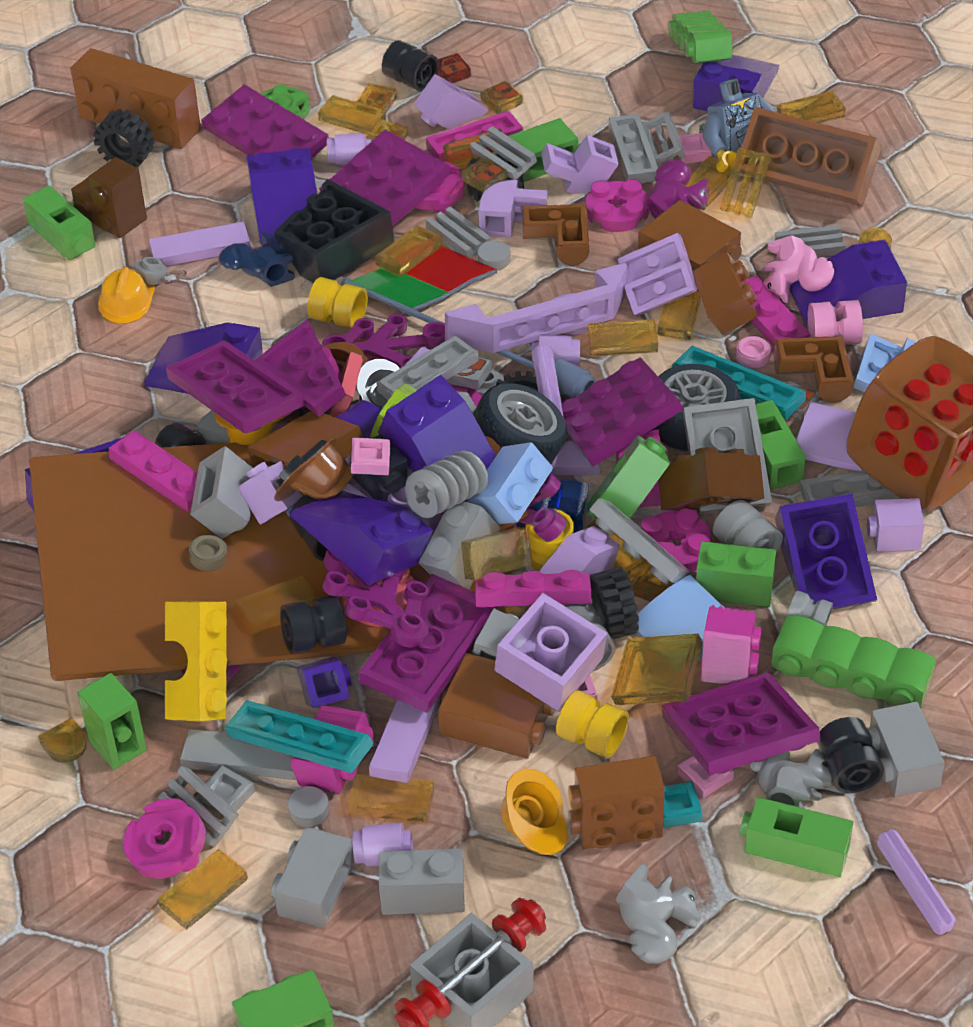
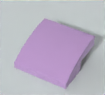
[618,233,697,316]
[796,402,863,472]

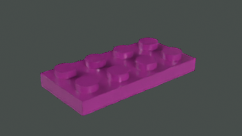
[201,84,329,159]
[166,340,305,434]
[358,574,499,713]

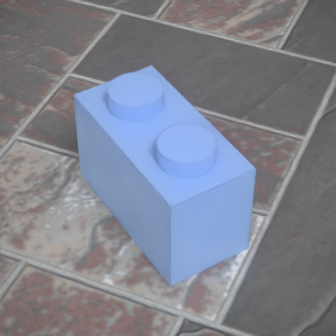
[467,442,553,524]

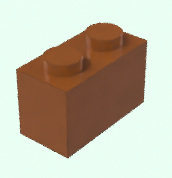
[692,252,758,335]

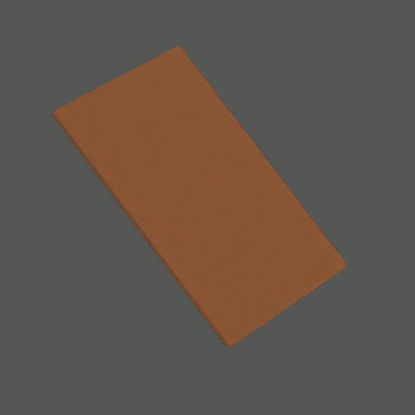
[29,442,507,681]

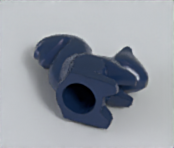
[218,232,295,287]

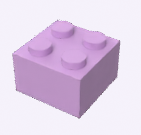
[494,593,608,711]

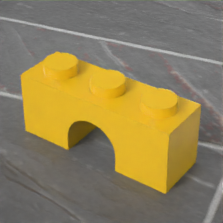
[165,601,227,721]

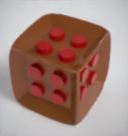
[846,336,973,511]

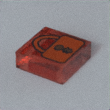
[437,53,471,83]

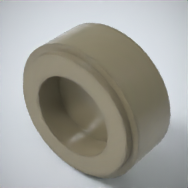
[189,535,227,571]

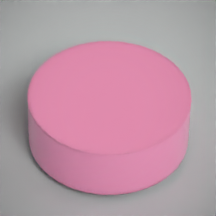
[736,336,771,368]

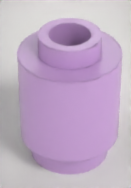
[327,133,371,166]
[532,336,580,367]
[352,822,413,867]

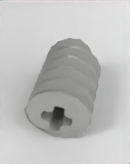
[405,450,488,518]

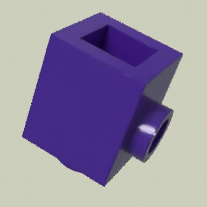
[297,657,352,708]

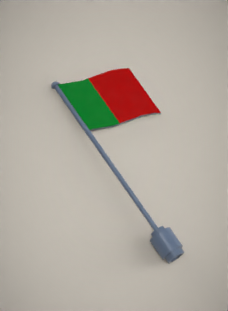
[341,243,596,400]

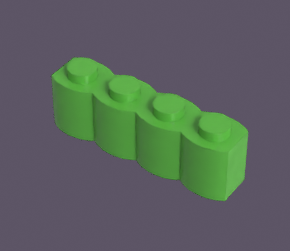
[668,10,732,64]
[771,615,936,708]

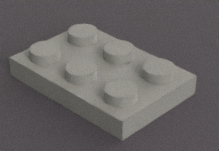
[682,398,772,515]

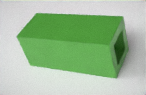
[22,185,96,260]
[755,400,806,490]
[587,435,670,519]
[740,797,854,878]

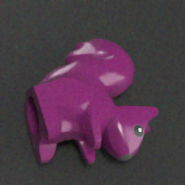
[647,159,710,219]

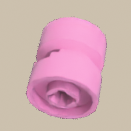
[808,300,863,345]

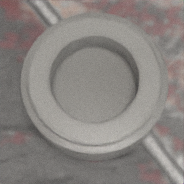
[478,241,510,270]
[288,786,329,827]

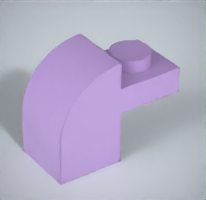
[541,135,619,193]
[478,180,548,238]

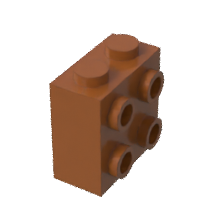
[568,755,665,849]

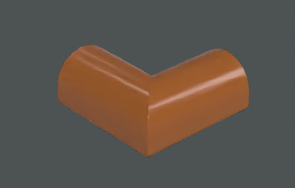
[522,204,589,265]
[774,336,854,403]

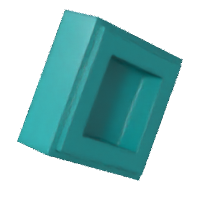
[663,781,703,828]

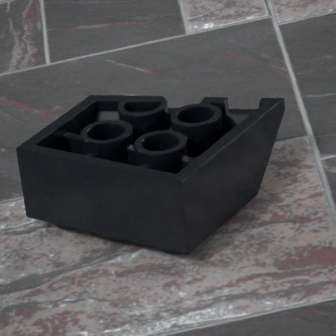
[274,179,395,283]

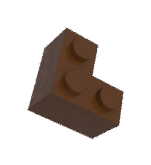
[71,157,147,238]
[658,447,765,511]

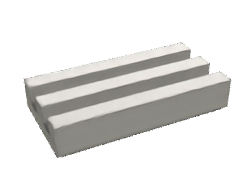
[643,111,686,168]
[470,126,537,180]
[426,206,491,258]
[774,225,847,258]
[158,766,239,847]

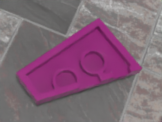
[255,319,346,416]

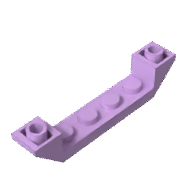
[445,263,628,353]

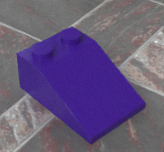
[693,55,779,111]
[246,148,318,245]
[789,240,907,329]
[144,322,263,394]
[377,375,496,502]
[290,491,433,585]
[775,494,877,609]

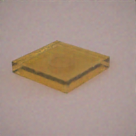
[611,633,703,705]

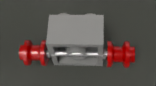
[395,898,546,1027]

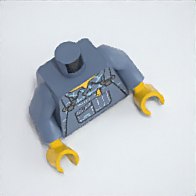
[703,79,778,172]

